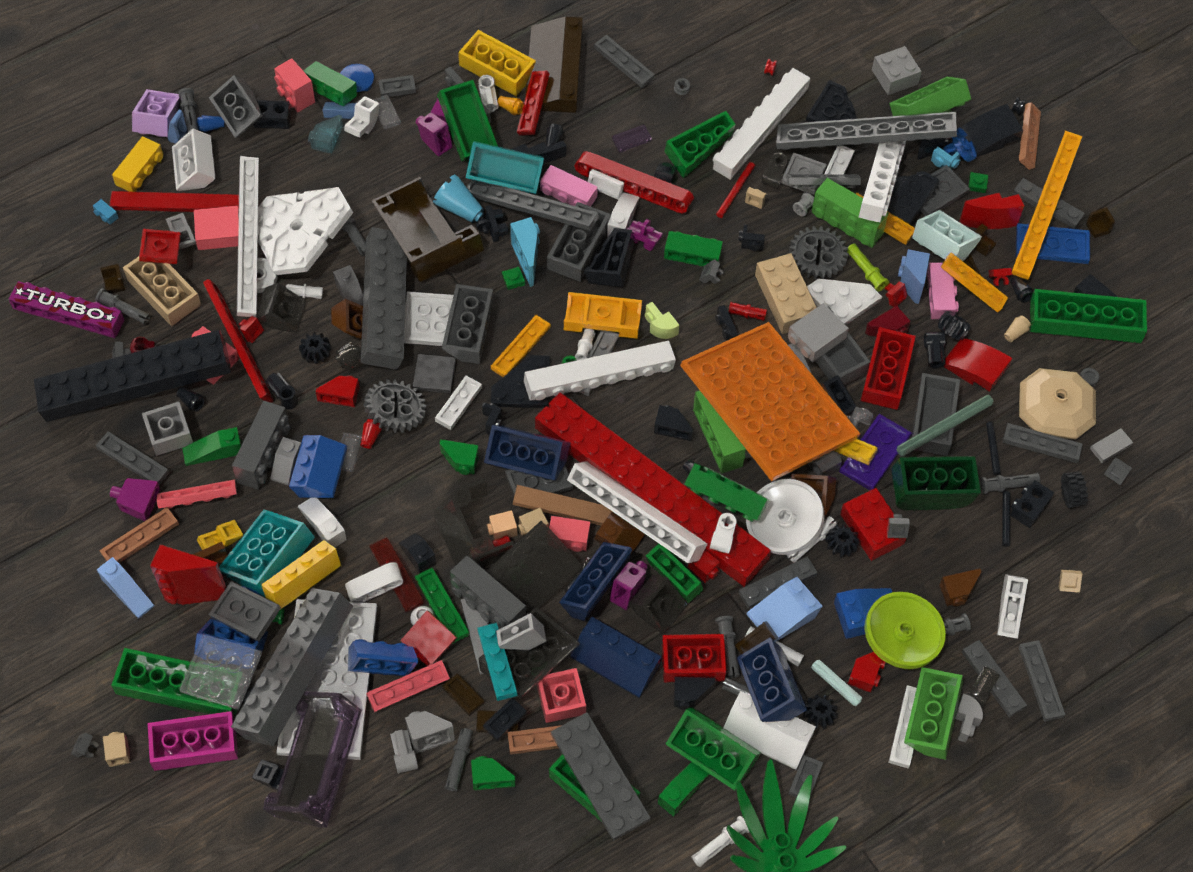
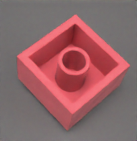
[274,58,315,112]
[537,668,586,723]

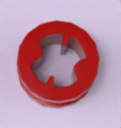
[764,59,777,76]

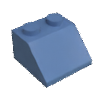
[898,249,930,304]

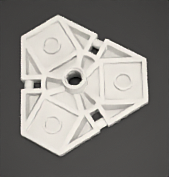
[257,187,353,275]

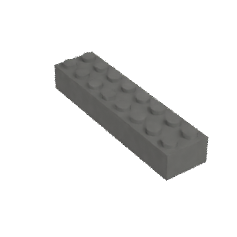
[361,227,407,370]
[231,588,353,746]

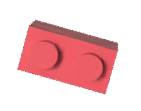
[548,516,590,552]

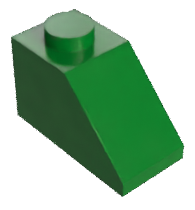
[440,439,479,475]
[471,756,515,790]

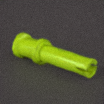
[847,244,889,292]

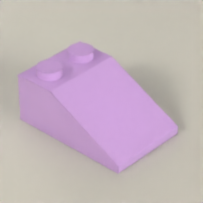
[132,89,181,137]

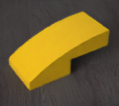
[197,520,243,550]

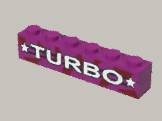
[9,281,125,338]

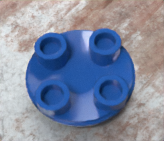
[340,64,374,92]

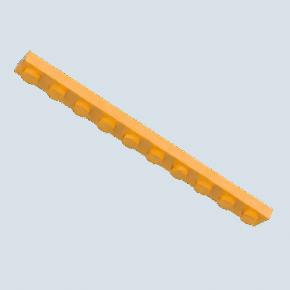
[1012,131,1082,280]

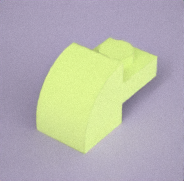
[645,302,679,339]

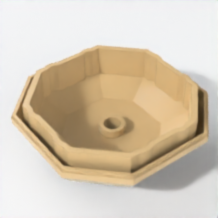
[1019,368,1096,439]

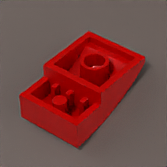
[959,193,1024,229]
[943,339,1012,391]

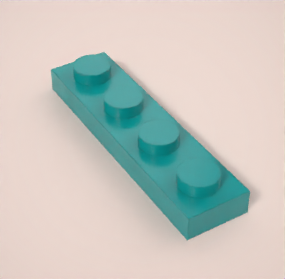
[477,623,517,701]

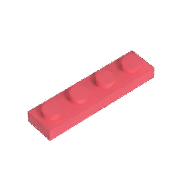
[157,480,237,509]
[366,660,450,712]

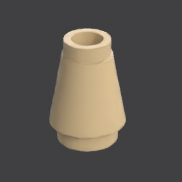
[1004,316,1031,342]

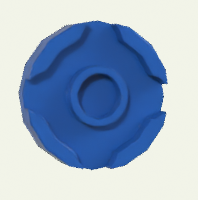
[942,128,977,162]

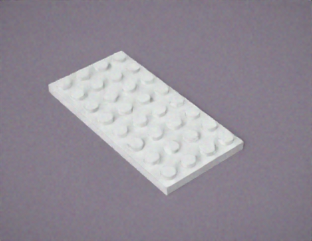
[277,599,377,760]

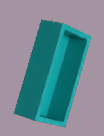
[466,141,544,194]

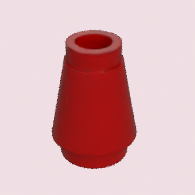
[360,419,382,449]

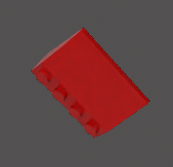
[150,545,226,605]

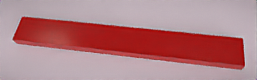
[109,191,239,212]
[203,279,274,403]

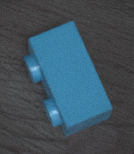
[93,199,118,225]

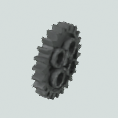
[789,226,848,280]
[364,379,426,433]

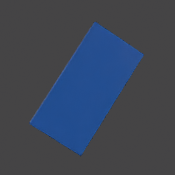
[1016,223,1090,264]

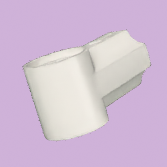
[479,75,498,112]

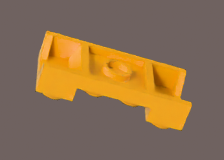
[564,292,642,339]

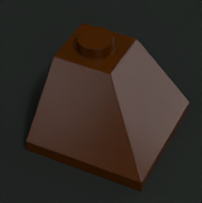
[331,299,363,340]
[791,474,836,515]
[594,511,645,556]

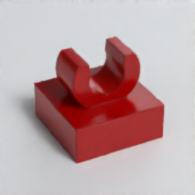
[988,268,1012,286]
[884,281,907,307]
[238,316,264,343]

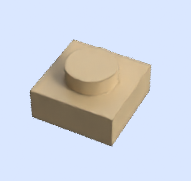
[745,187,766,209]
[1059,570,1082,592]

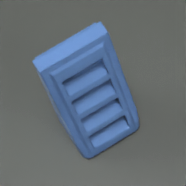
[168,110,188,144]

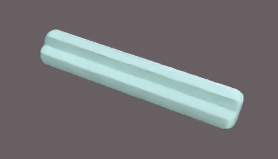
[811,660,862,706]

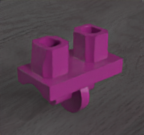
[627,219,663,251]

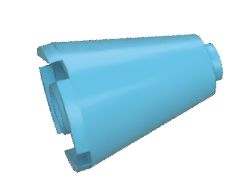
[433,174,484,223]

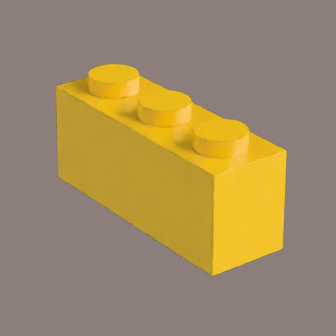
[112,136,163,192]

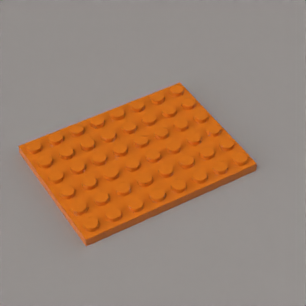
[680,322,860,481]

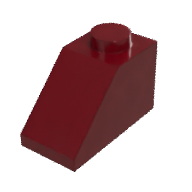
[865,305,911,337]

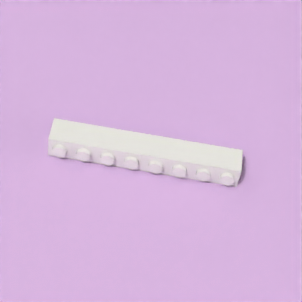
[713,68,810,180]
[524,341,676,401]
[567,461,708,563]

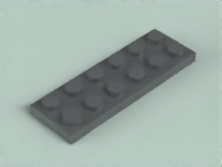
[551,712,650,841]

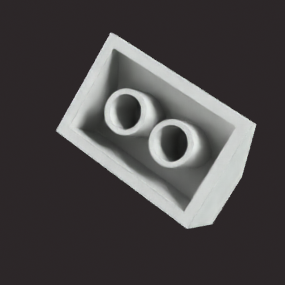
[172,129,215,191]

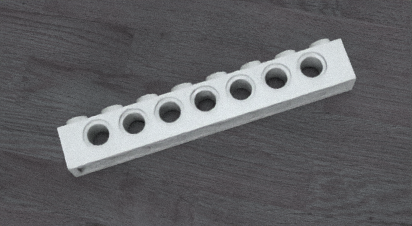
[859,140,906,223]

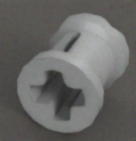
[793,192,814,216]

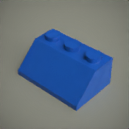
[289,435,347,498]
[194,619,268,669]
[348,639,418,676]

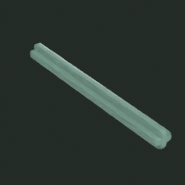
[896,395,994,456]

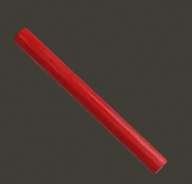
[716,162,755,218]

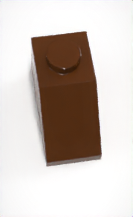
[939,568,981,606]

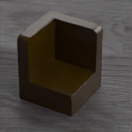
[1086,207,1115,238]
[974,224,996,257]
[100,264,126,294]

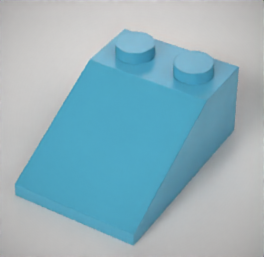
[510,217,540,287]

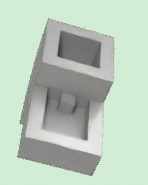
[166,213,196,250]
[955,694,983,742]

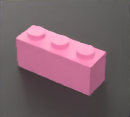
[540,165,598,207]
[927,263,958,319]

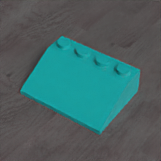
[219,509,315,598]

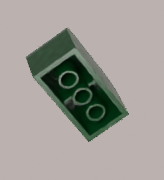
[891,456,981,510]

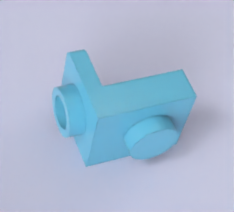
[931,147,961,169]

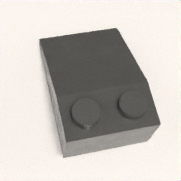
[209,75,262,138]

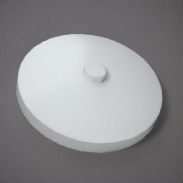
[746,479,824,555]

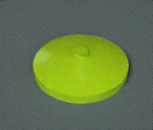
[864,592,946,669]

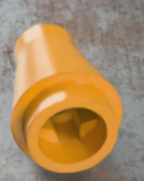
[497,96,524,115]

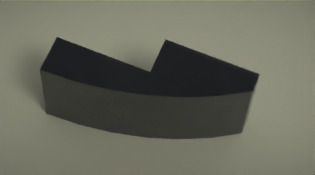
[252,759,302,796]

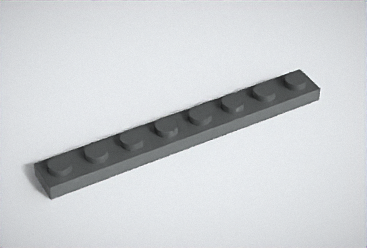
[467,180,599,231]

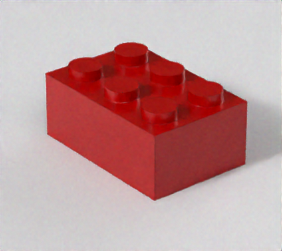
[840,488,906,561]
[662,634,726,682]

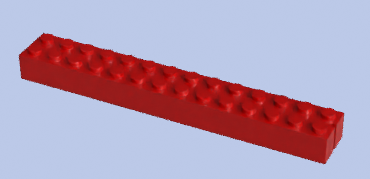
[535,392,771,587]

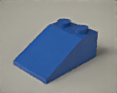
[834,588,892,639]

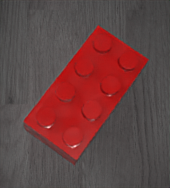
[861,327,916,410]

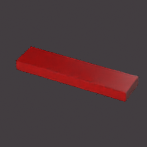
[517,70,550,135]

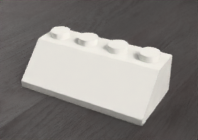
[724,691,816,770]

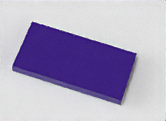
[839,414,912,490]

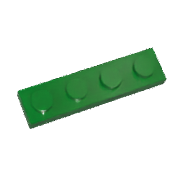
[415,568,469,644]

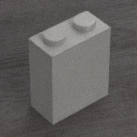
[788,303,849,362]

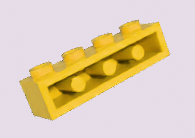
[261,540,341,610]

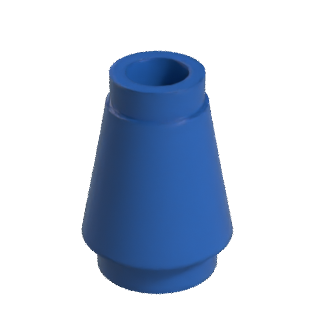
[197,115,224,133]

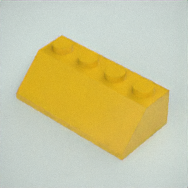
[458,30,536,97]

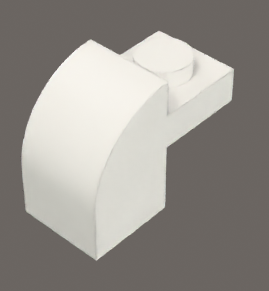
[344,96,380,138]

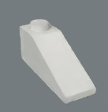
[607,192,640,237]
[298,498,347,548]
[997,574,1028,639]

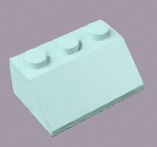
[912,210,982,261]

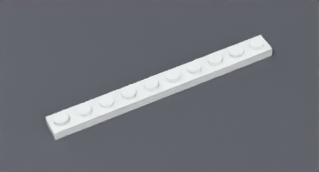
[237,156,259,317]

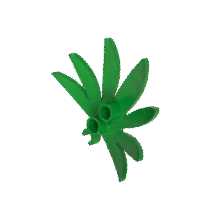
[726,759,846,872]

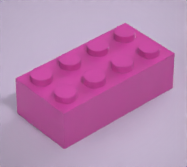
[148,711,238,771]

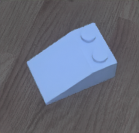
[747,577,822,642]

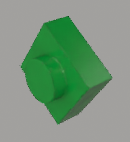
[968,172,988,193]
[502,267,525,290]

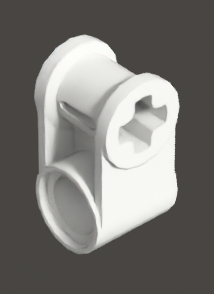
[710,513,736,554]

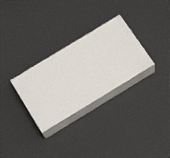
[588,169,624,200]

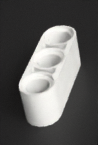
[345,562,403,603]

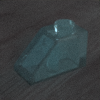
[308,115,343,154]

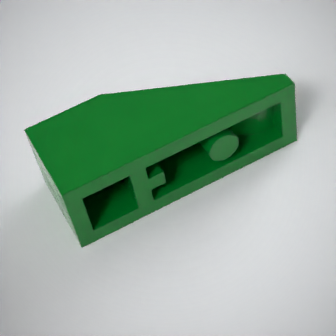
[182,427,242,466]
[658,762,710,817]

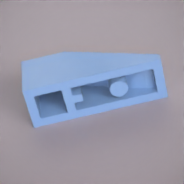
[97,557,154,619]

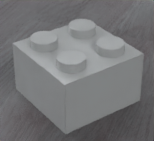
[872,46,922,95]
[142,402,193,456]

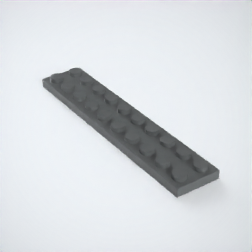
[776,112,957,150]

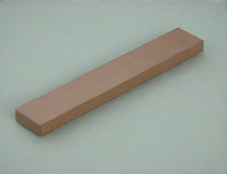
[512,485,612,526]

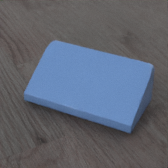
[323,102,357,119]

